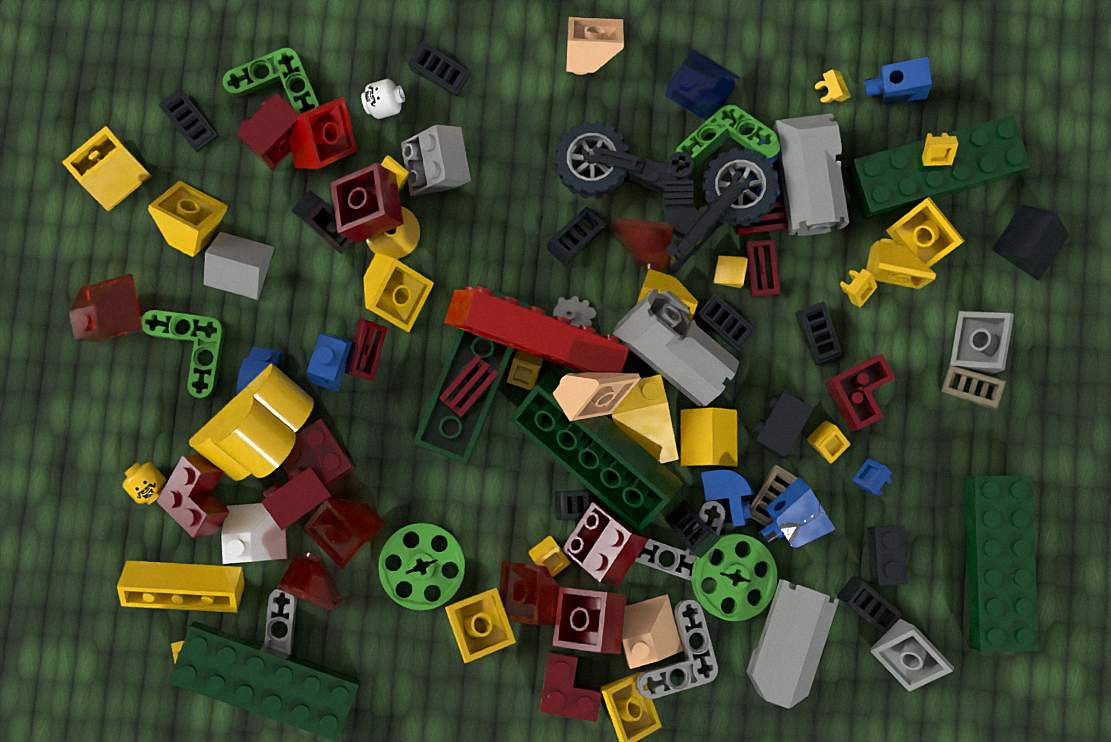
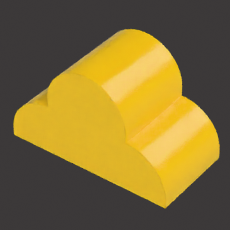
[189,363,314,481]

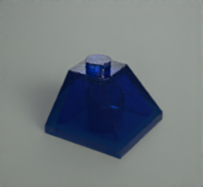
[665,50,740,121]

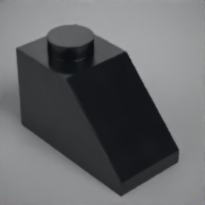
[291,190,352,254]

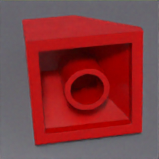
[288,97,358,169]

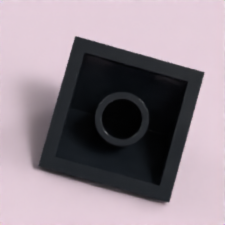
[992,204,1069,281]

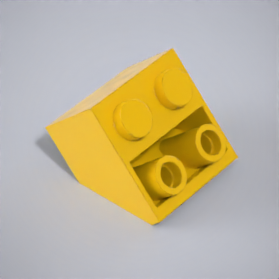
[62,126,151,212]

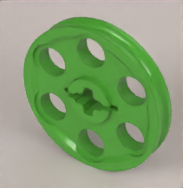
[378,523,465,610]
[691,533,778,621]

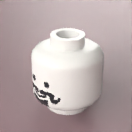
[361,79,405,119]

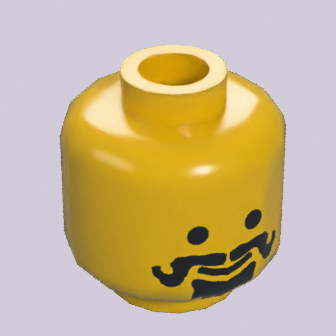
[123,462,167,505]

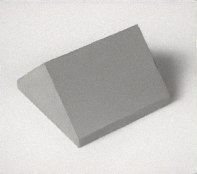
[204,232,274,300]
[950,311,1014,375]
[870,619,954,692]

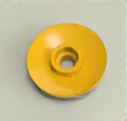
[366,206,420,259]

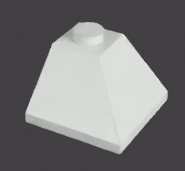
[221,503,288,564]

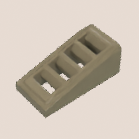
[941,365,1006,410]
[750,465,798,527]

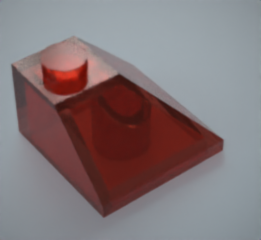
[614,218,674,272]
[69,274,143,342]
[303,497,386,569]
[277,551,343,611]
[499,561,559,625]

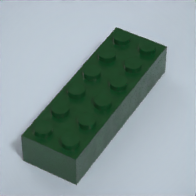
[846,114,1031,220]
[413,284,531,466]
[510,370,684,533]
[964,476,1039,651]
[168,621,359,742]

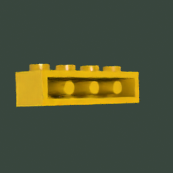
[117,561,245,613]

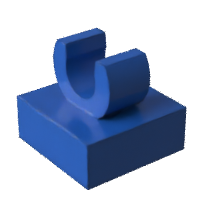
[851,458,892,496]

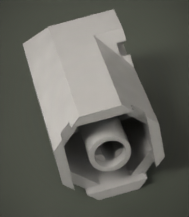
[773,113,849,236]
[612,289,739,406]
[746,579,839,709]

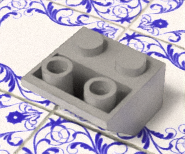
[401,125,471,196]

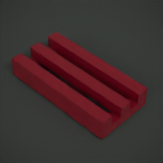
[736,201,788,236]
[745,239,780,298]
[344,319,388,381]
[439,355,499,418]

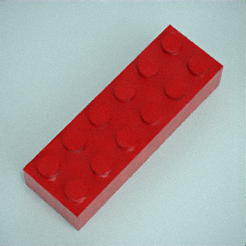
[444,286,629,373]

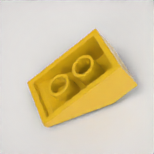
[609,374,678,463]

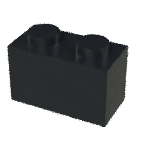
[752,391,814,459]
[867,526,908,585]

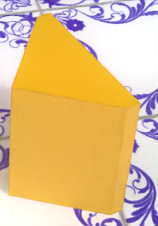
[886,197,964,267]
[680,407,737,467]
[445,588,516,663]
[600,672,662,742]

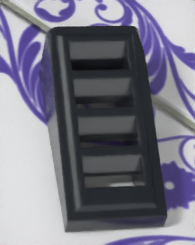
[408,41,471,97]
[159,89,219,153]
[547,206,607,266]
[695,293,756,352]
[795,301,843,365]
[554,489,616,520]
[664,499,721,559]
[837,575,903,635]

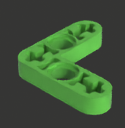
[223,48,320,114]
[675,105,780,168]
[141,310,225,399]

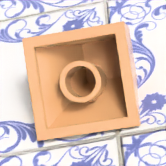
[566,17,624,75]
[553,372,641,421]
[622,594,683,669]

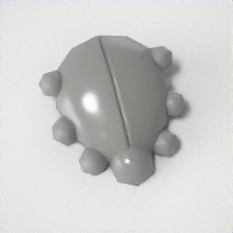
[553,296,596,327]

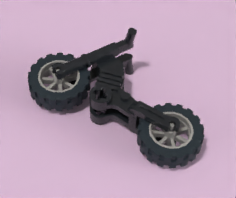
[555,121,779,275]

